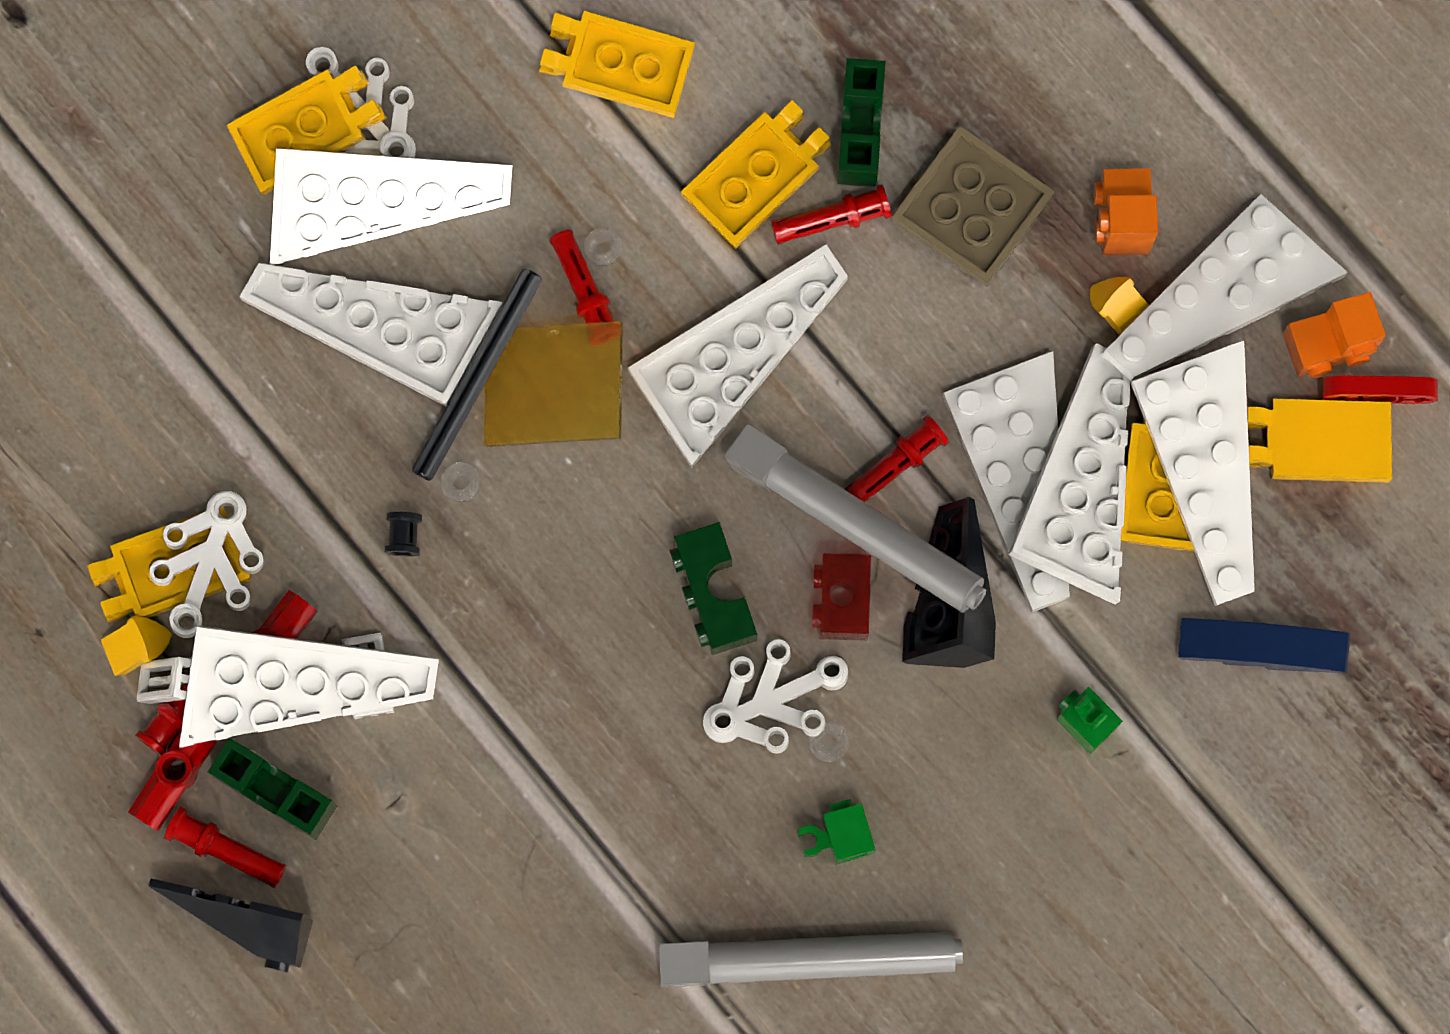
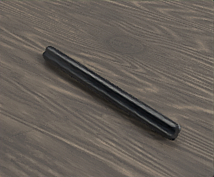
[412,268,542,481]

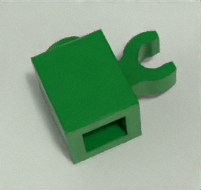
[1057,687,1123,754]
[797,799,876,865]

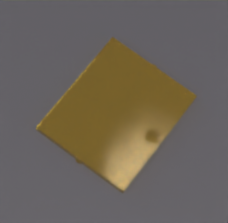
[484,321,624,447]

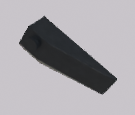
[902,497,996,668]
[149,878,313,973]

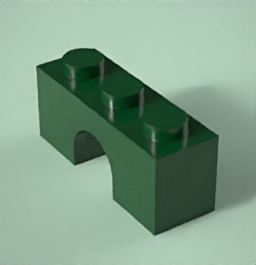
[837,58,886,187]
[669,522,758,655]
[207,738,337,840]

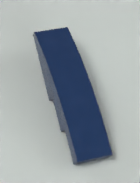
[1178,618,1350,674]

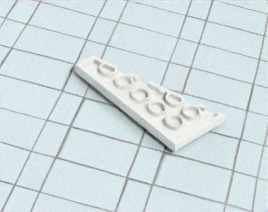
[270,148,512,265]
[1103,194,1348,382]
[628,244,848,468]
[240,263,503,406]
[1131,341,1255,606]
[1008,343,1130,605]
[943,351,1070,613]
[179,625,439,748]

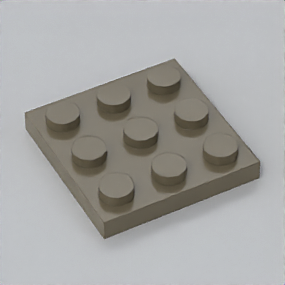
[891,126,1055,287]

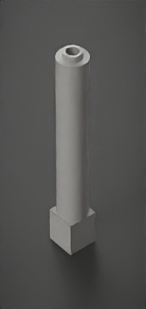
[724,424,986,613]
[659,931,963,988]

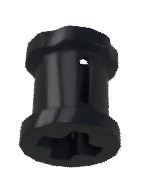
[384,511,422,557]

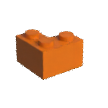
[1093,168,1158,255]
[1283,291,1386,379]

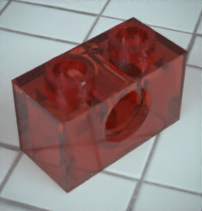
[812,553,871,641]

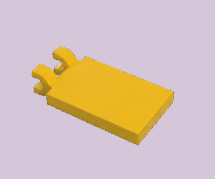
[539,11,695,118]
[227,65,387,195]
[681,100,831,249]
[1247,399,1392,483]
[1121,417,1194,552]
[87,507,251,623]

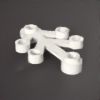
[306,47,416,158]
[149,491,264,638]
[703,639,848,754]

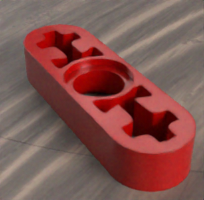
[1323,375,1438,404]

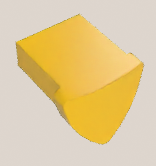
[1090,277,1150,336]
[101,616,172,676]

